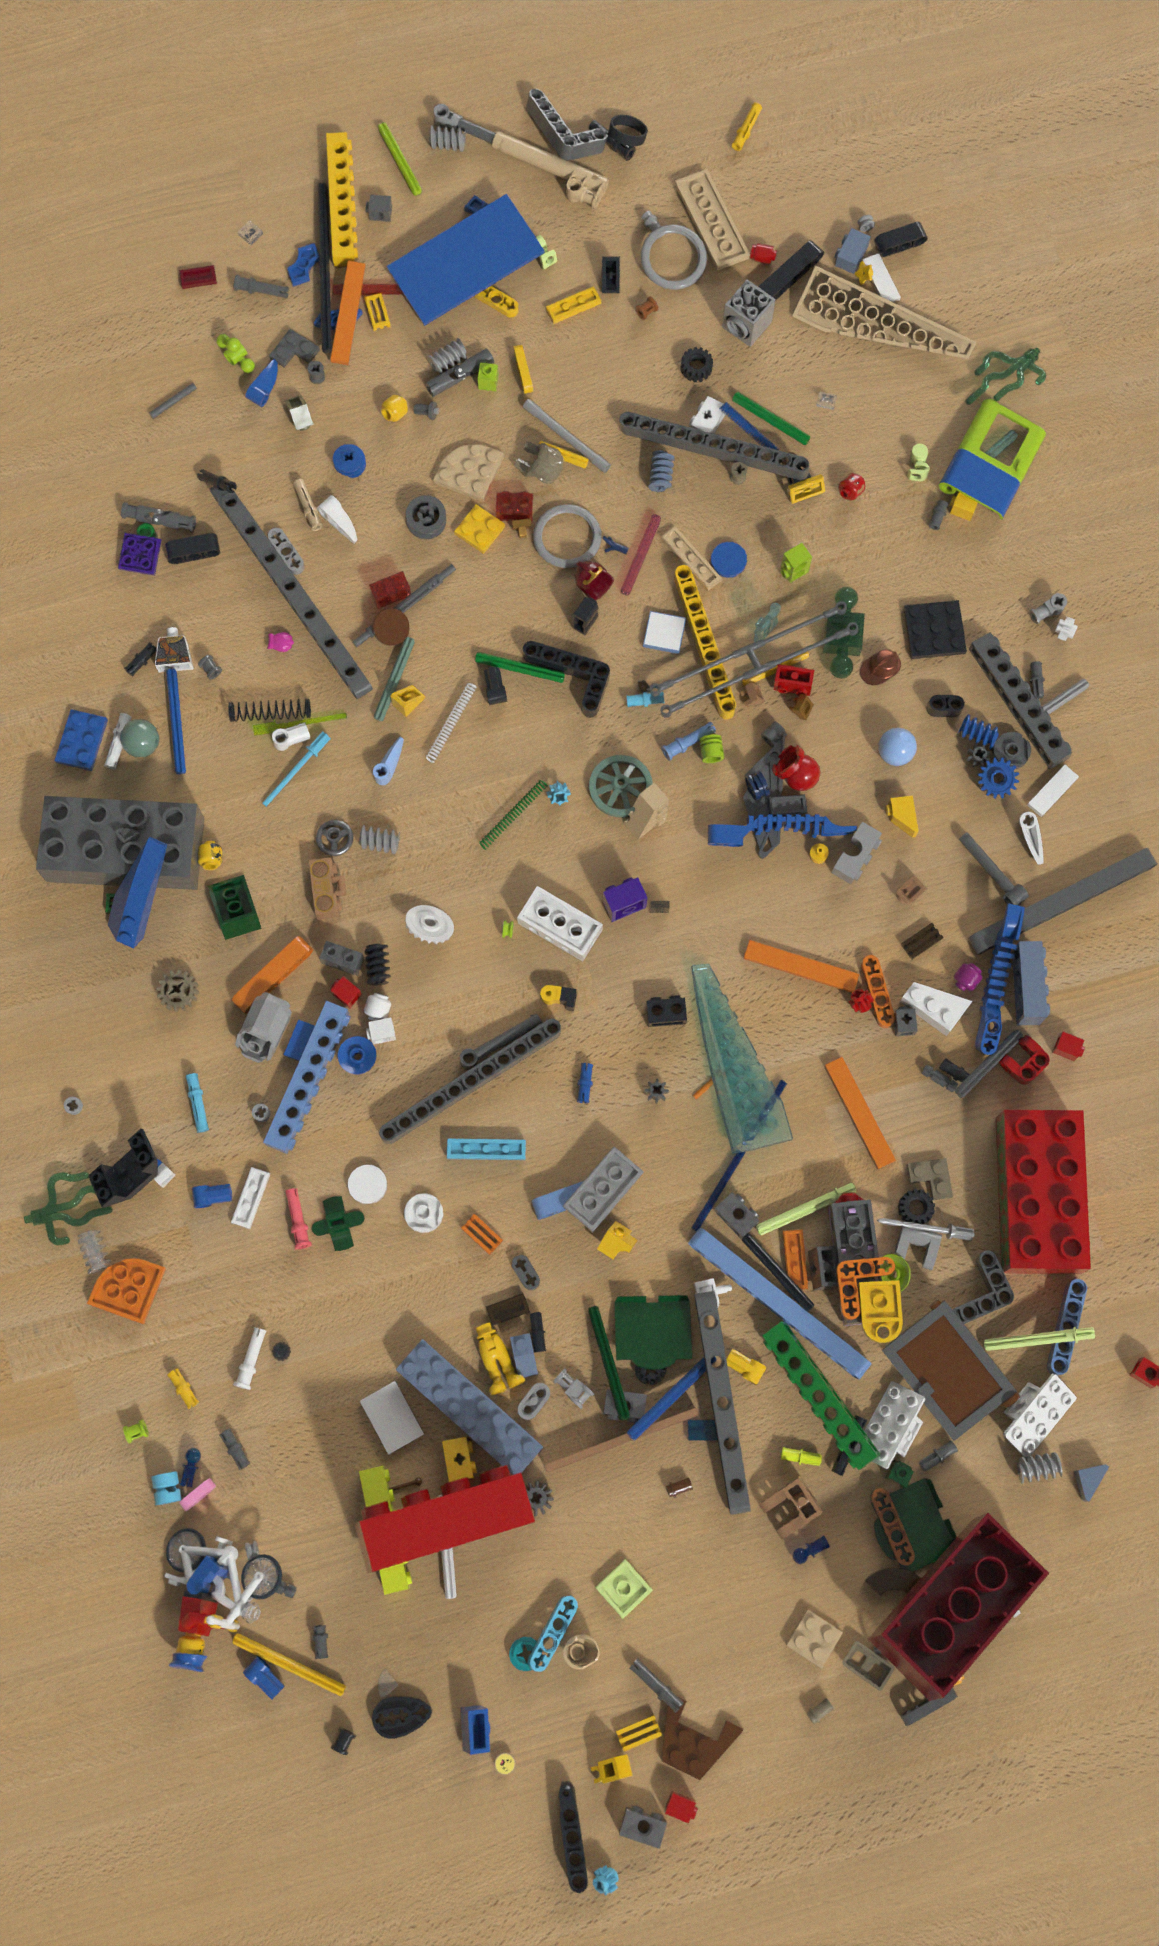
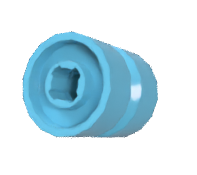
[151,1472,182,1506]

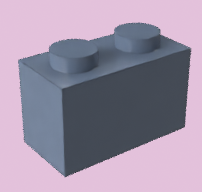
[834,228,871,274]

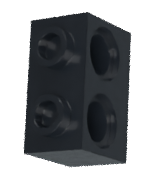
[646,995,687,1027]

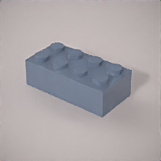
[1012,941,1050,1026]

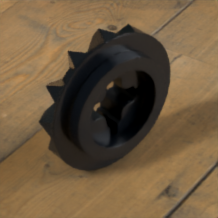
[635,1365,667,1385]

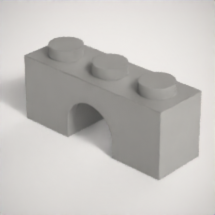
[832,822,882,884]

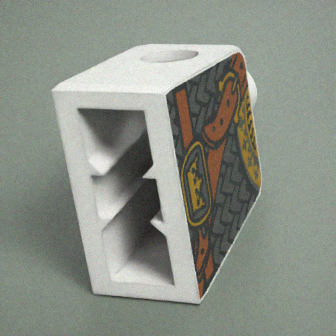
[155,627,194,672]

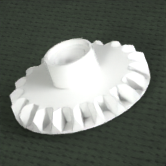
[405,905,454,944]

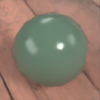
[120,719,160,757]

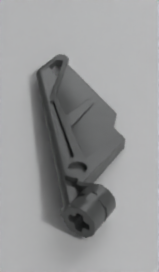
[743,721,787,859]

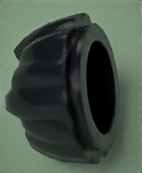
[272,1342,291,1361]

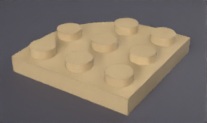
[433,444,505,502]

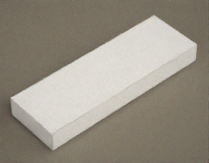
[862,253,901,303]
[1027,765,1079,817]
[231,1167,270,1229]

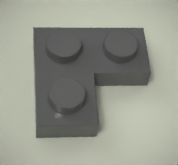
[269,329,320,368]

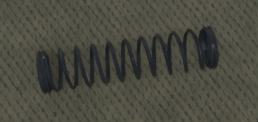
[228,698,311,722]

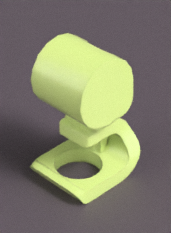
[536,235,557,270]
[907,444,930,481]

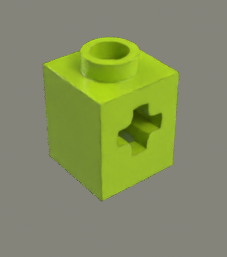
[478,363,499,391]

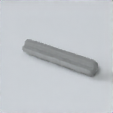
[1042,679,1089,714]

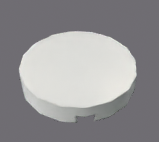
[348,1165,387,1204]
[404,1193,443,1233]

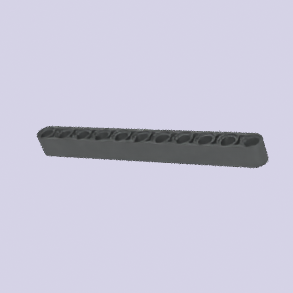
[619,412,809,480]
[968,848,1157,955]
[379,1019,561,1144]

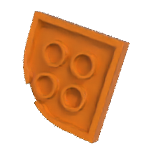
[87,1258,166,1325]

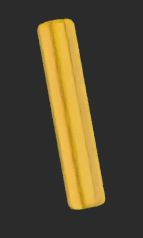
[539,441,589,468]

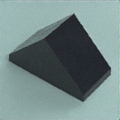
[602,256,620,293]

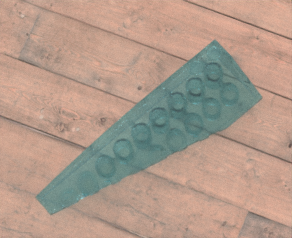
[691,964,793,1153]

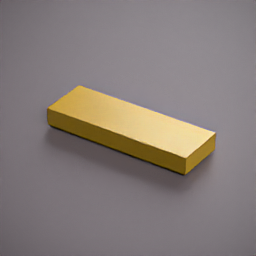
[546,286,601,324]

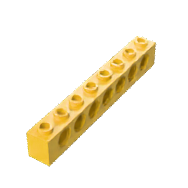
[326,132,358,267]

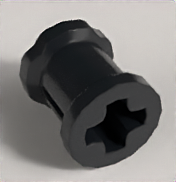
[330,1727,357,1756]

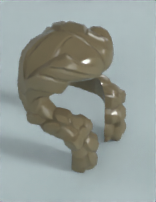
[514,442,564,484]

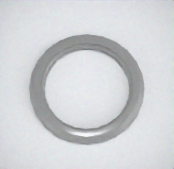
[640,224,707,290]
[533,504,602,568]

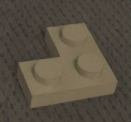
[907,1158,953,1200]

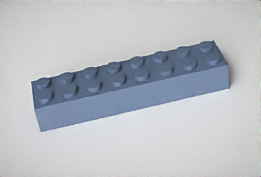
[395,1339,544,1475]

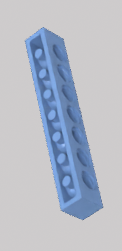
[263,1001,351,1154]

